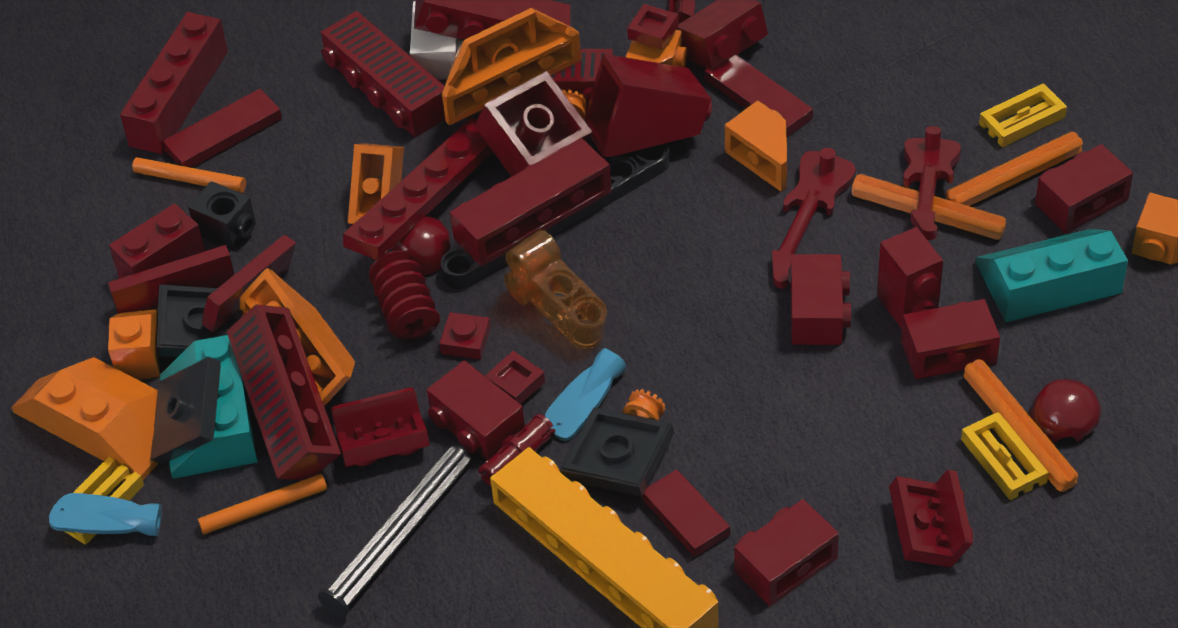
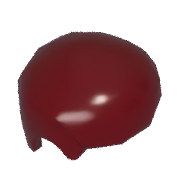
[391,216,451,275]
[1029,379,1102,443]

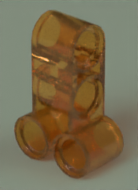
[504,230,607,349]

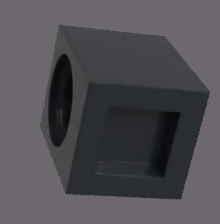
[188,181,256,250]

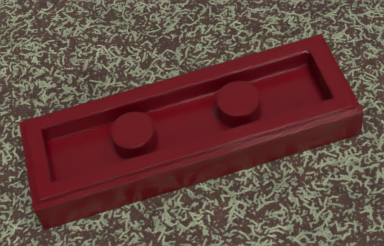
[704,55,813,137]
[163,89,282,168]
[202,235,296,332]
[108,245,235,314]

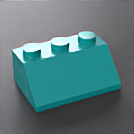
[975,229,1128,322]
[160,335,258,479]

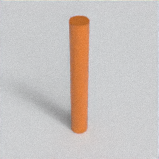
[132,157,246,193]
[198,473,327,535]

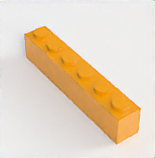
[490,447,719,628]

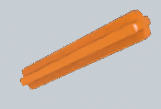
[946,132,1083,206]
[852,174,1006,240]
[964,359,1078,492]

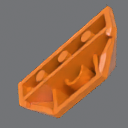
[442,8,581,125]
[239,268,355,406]
[11,357,159,480]

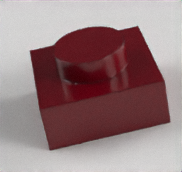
[627,4,679,49]
[439,312,491,360]
[485,351,545,404]

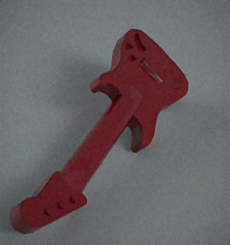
[903,126,961,240]
[772,148,856,288]

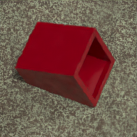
[584,54,712,157]

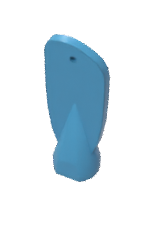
[545,348,626,441]
[49,493,162,536]

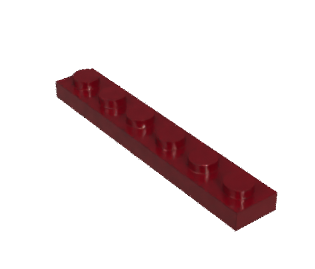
[343,118,493,261]

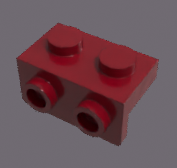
[331,387,430,467]
[889,470,973,568]

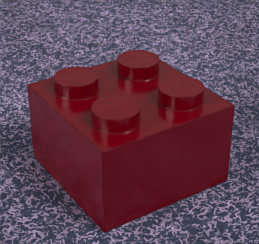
[474,71,592,177]

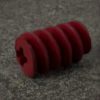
[368,251,440,340]

